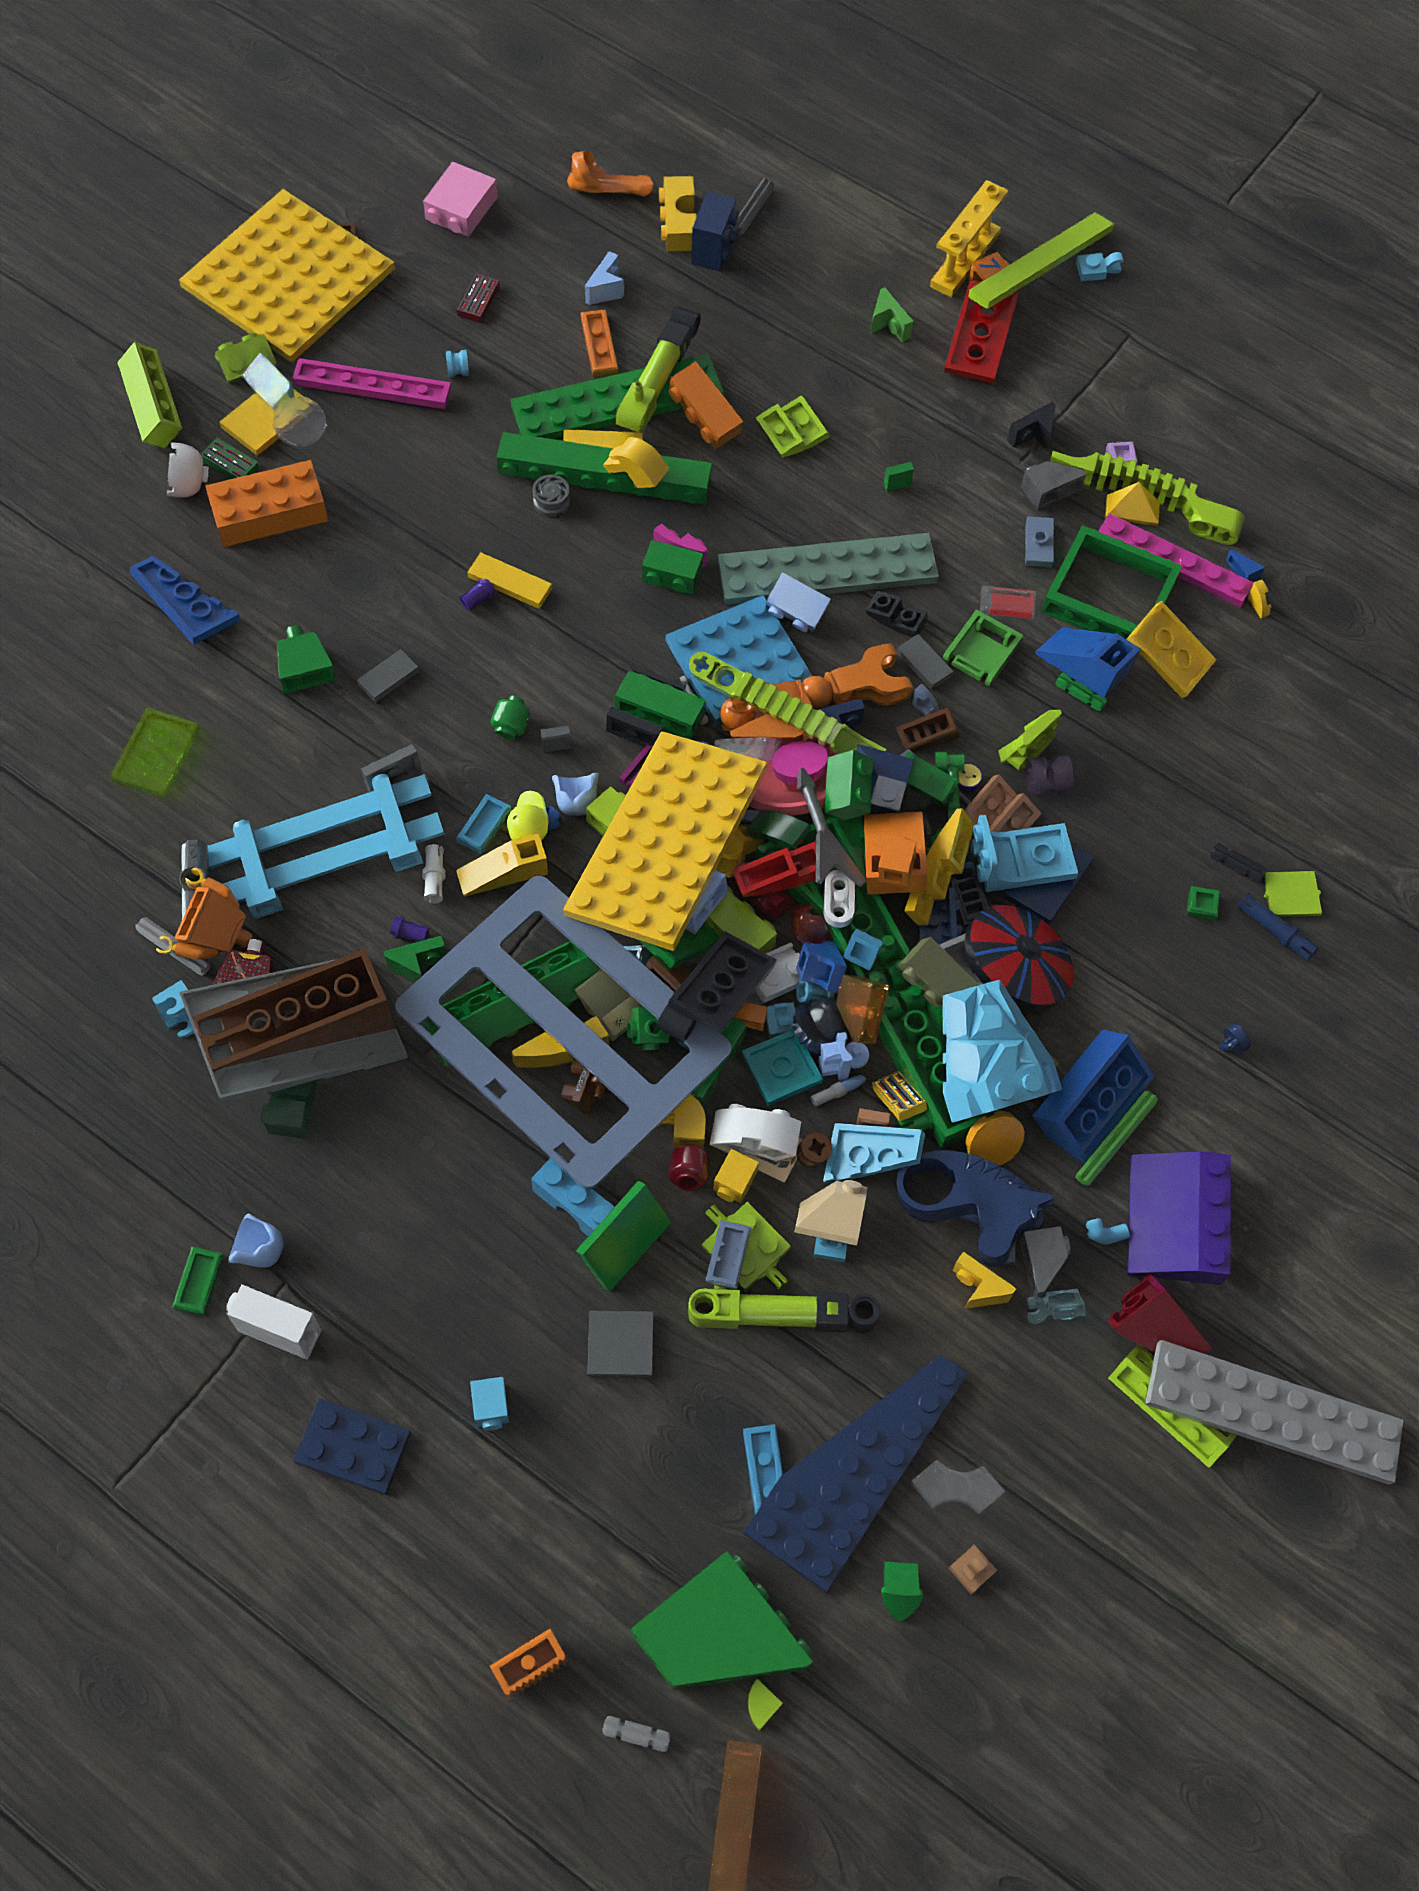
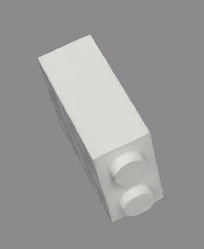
[226,1285,322,1360]

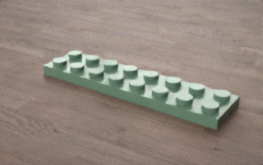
[717,533,939,605]

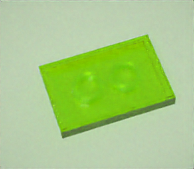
[110,707,200,798]

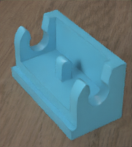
[152,980,194,1038]

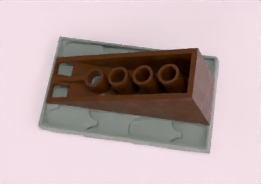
[179,948,408,1102]

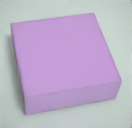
[1106,442,1138,465]

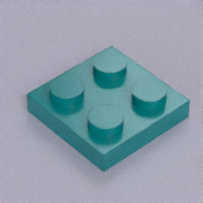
[741,1029,823,1107]

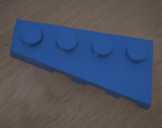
[130,556,240,645]

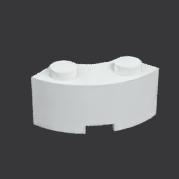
[709,1104,801,1161]

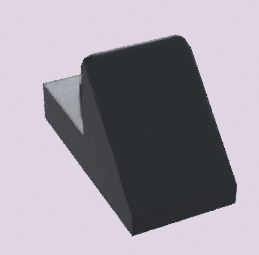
[1007,401,1056,449]

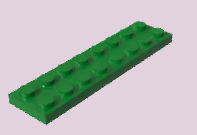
[510,354,724,439]

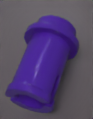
[459,578,495,611]
[390,917,430,942]

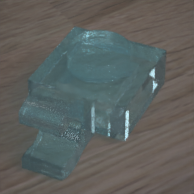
[1027,1289,1085,1324]

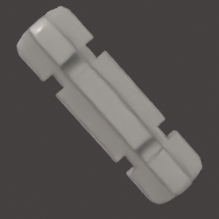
[603,1716,671,1752]

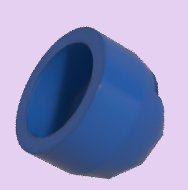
[546,805,562,831]

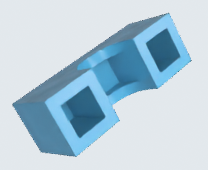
[531,1158,614,1236]

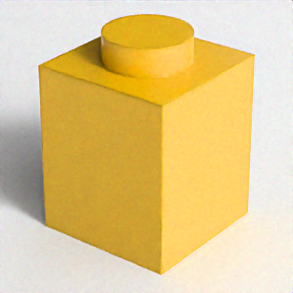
[713,1149,759,1203]

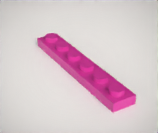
[292,358,452,410]
[1098,513,1254,608]

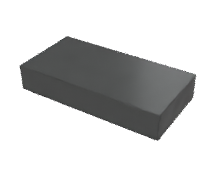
[897,634,953,690]
[357,649,419,703]

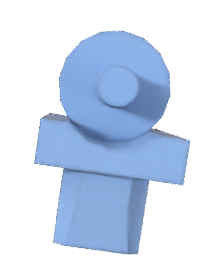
[818,1032,869,1082]

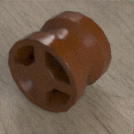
[796,1132,832,1168]

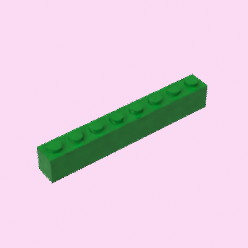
[497,432,712,505]

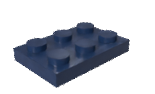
[293,1399,411,1495]

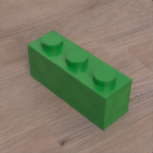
[615,670,706,740]

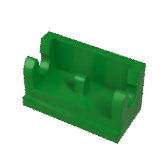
[904,752,960,808]

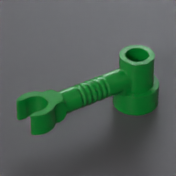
[935,752,965,821]

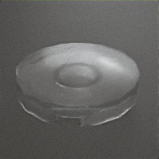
[273,396,326,449]

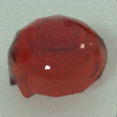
[790,903,831,945]

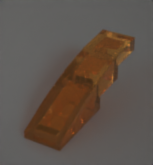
[708,1740,762,1891]

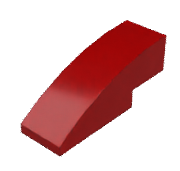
[732,841,829,897]

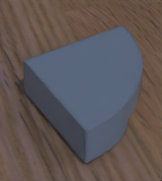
[912,684,939,716]

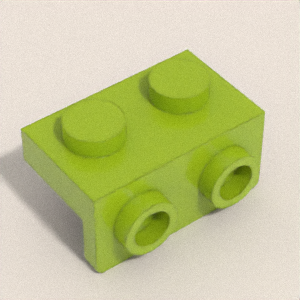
[215,333,277,383]

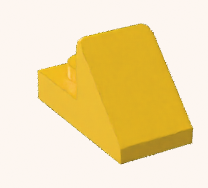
[952,1252,1016,1308]

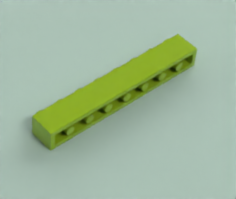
[586,786,777,953]

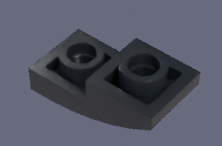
[865,590,928,637]

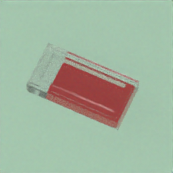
[979,585,1036,619]

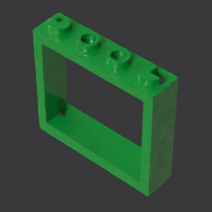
[1041,525,1182,639]

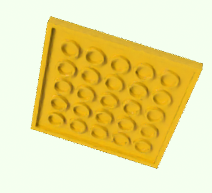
[179,189,395,363]

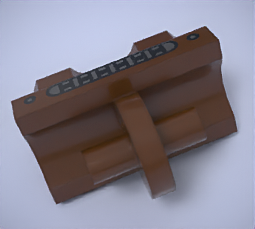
[561,1058,612,1115]

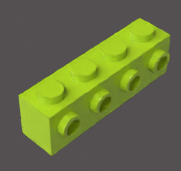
[118,342,182,448]

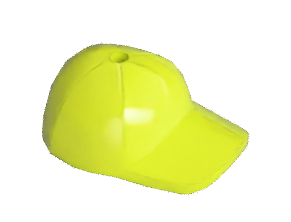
[507,791,549,841]

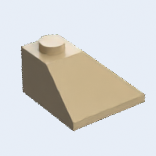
[795,1180,867,1246]

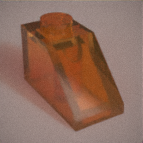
[836,975,889,1044]

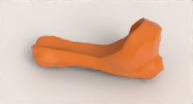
[567,151,653,197]

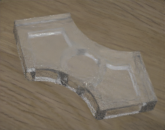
[911,1460,1005,1514]

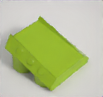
[999,709,1062,771]

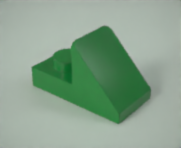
[383,936,446,982]

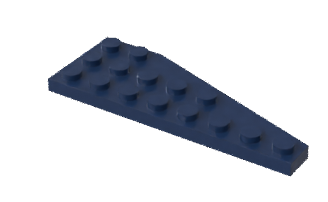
[743,1355,967,1593]

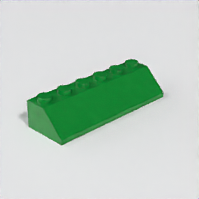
[421,941,600,1066]

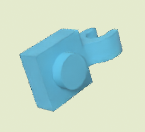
[1076,252,1124,282]

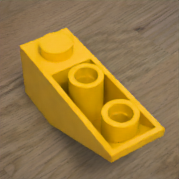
[456,833,548,897]

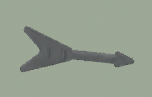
[797,768,866,887]

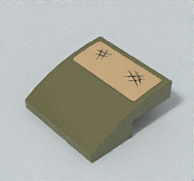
[574,969,643,1042]

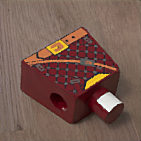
[213,939,275,985]

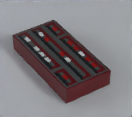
[457,273,500,323]

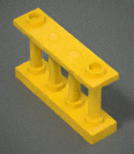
[930,180,1009,298]

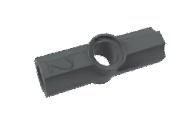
[179,839,209,919]

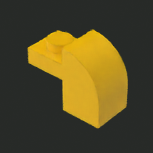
[603,437,670,488]
[661,1095,706,1149]

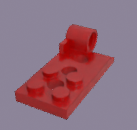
[944,281,1020,384]

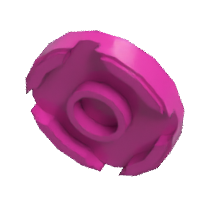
[771,741,828,785]

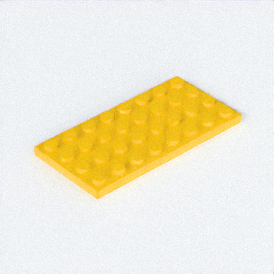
[563,731,768,951]

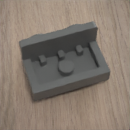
[361,744,430,792]

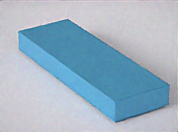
[743,1424,783,1514]

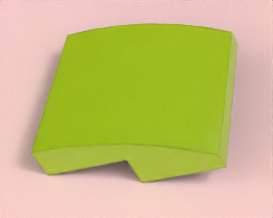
[756,395,829,457]

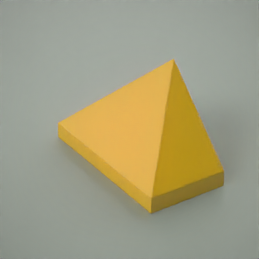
[1105,482,1160,526]

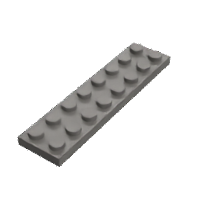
[1145,1340,1403,1485]

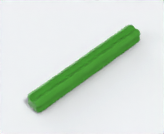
[1076,1090,1158,1186]

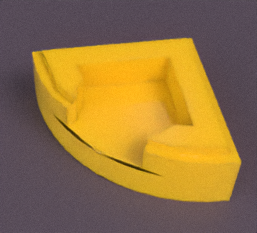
[1247,580,1271,618]

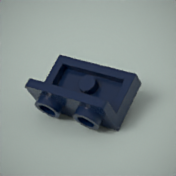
[917,888,962,945]

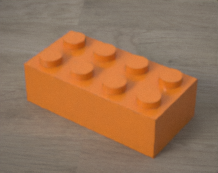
[205,460,328,547]

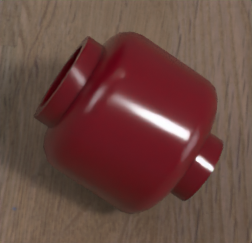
[668,1144,710,1191]

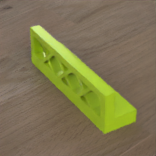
[1108,1344,1237,1468]

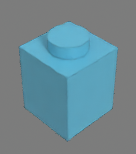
[470,1377,509,1431]

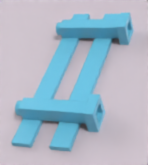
[208,774,444,919]

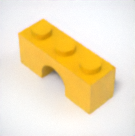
[659,176,696,251]

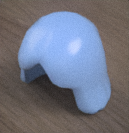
[552,773,599,816]
[228,1214,284,1268]

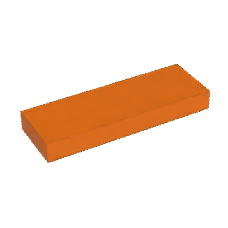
[581,309,618,378]

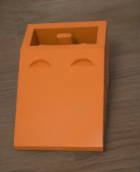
[864,812,927,894]

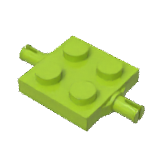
[702,1202,791,1292]

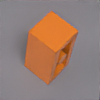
[735,1002,768,1031]

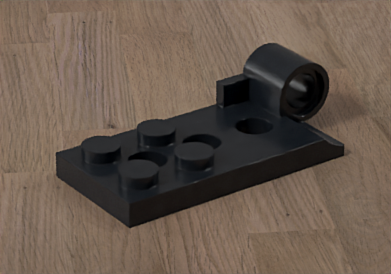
[656,931,777,1043]

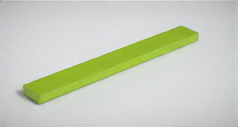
[968,212,1114,309]

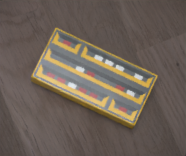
[872,1071,927,1122]

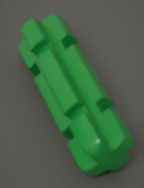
[1056,672,1108,711]

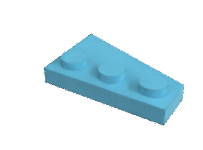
[823,1123,925,1185]

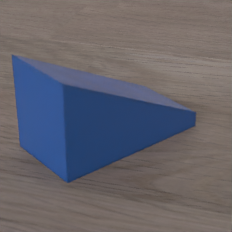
[1226,549,1265,581]

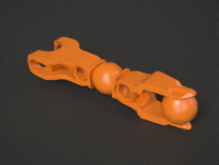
[720,644,914,731]

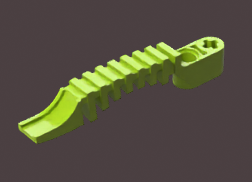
[1050,451,1245,545]
[689,652,886,754]

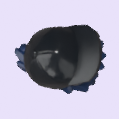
[791,997,862,1054]

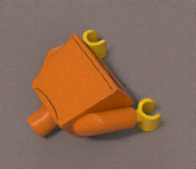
[156,868,252,960]

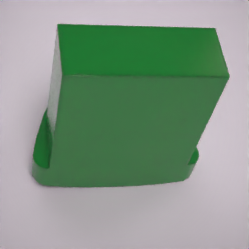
[882,1561,923,1622]

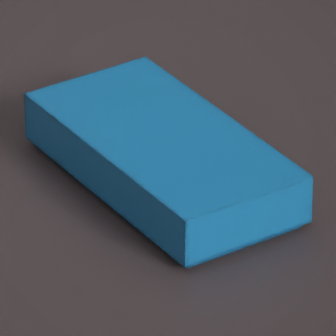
[456,794,511,855]

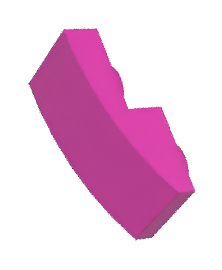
[654,523,708,567]

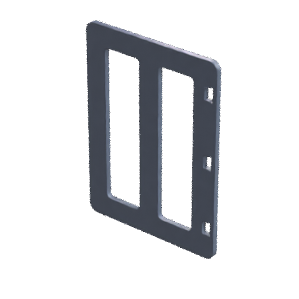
[395,876,731,1189]

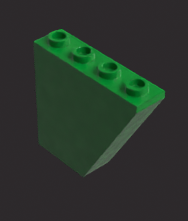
[631,1551,813,1690]

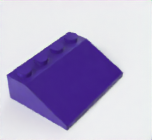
[1127,1151,1231,1285]

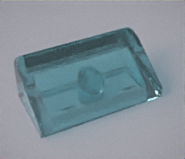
[242,353,295,410]

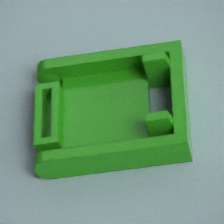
[942,609,1023,687]

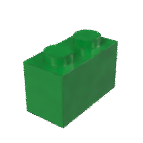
[642,540,703,595]
[824,750,873,820]

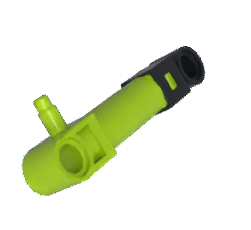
[616,306,701,433]
[688,1285,881,1333]

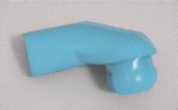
[1086,1218,1130,1245]

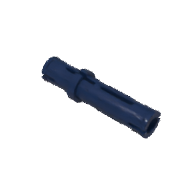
[1237,893,1319,962]

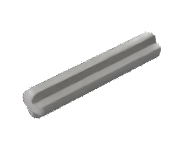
[136,917,211,976]

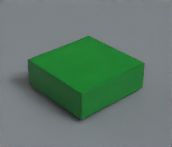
[884,462,914,492]
[1187,886,1220,921]

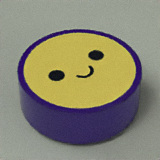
[959,763,983,792]

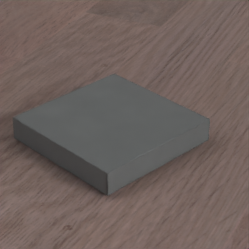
[587,1311,653,1377]

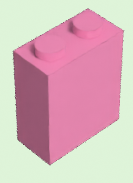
[423,162,498,237]

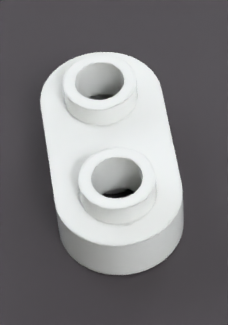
[824,869,855,928]

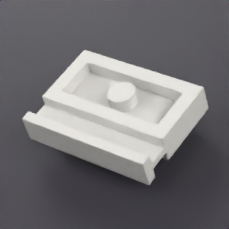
[741,943,800,1003]

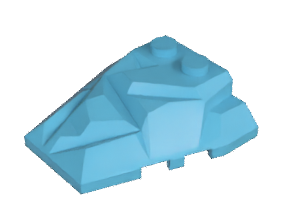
[943,980,1062,1122]

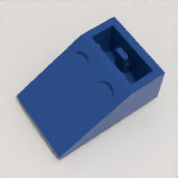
[1035,627,1141,697]

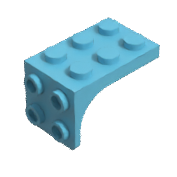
[970,815,1078,892]

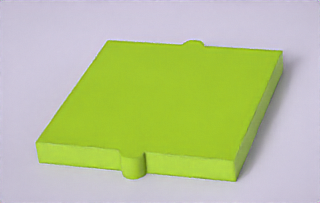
[1263,871,1322,917]

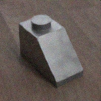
[1021,461,1086,510]
[1019,1226,1071,1301]

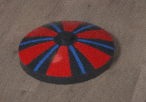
[965,905,1074,1011]

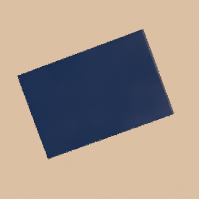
[999,843,1094,925]

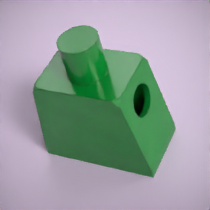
[277,625,336,694]

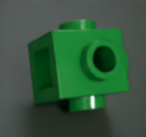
[627,1007,671,1050]

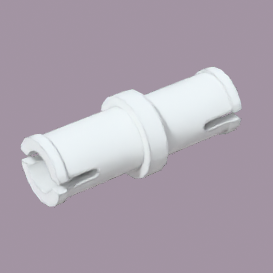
[422,844,445,904]

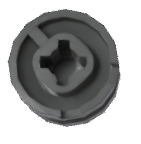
[532,474,570,518]

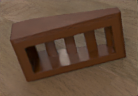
[896,707,960,752]

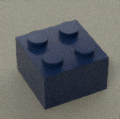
[691,191,739,271]

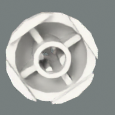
[167,442,209,498]

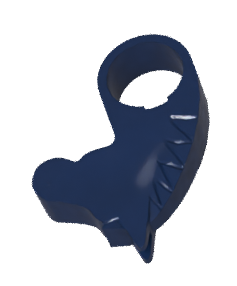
[897,1150,1053,1267]

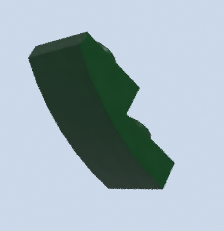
[745,810,811,849]

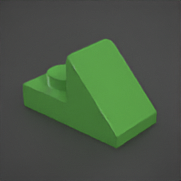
[871,287,913,342]

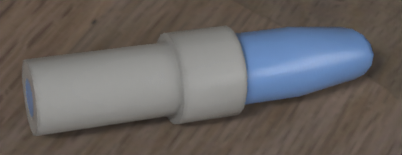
[811,1075,866,1107]

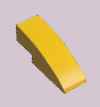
[512,1016,609,1068]

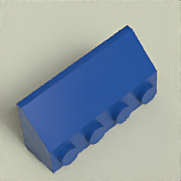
[1032,1030,1154,1164]

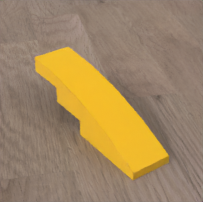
[904,808,975,926]

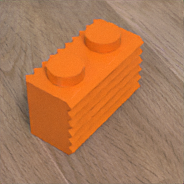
[490,1629,567,1700]

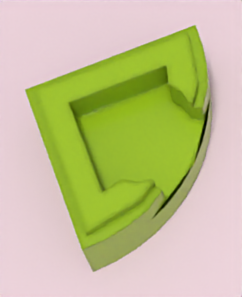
[748,1679,783,1731]

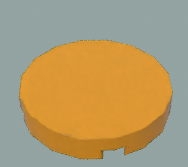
[965,1111,1025,1166]

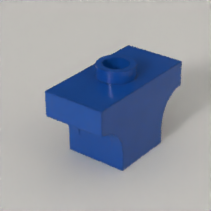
[796,940,846,993]

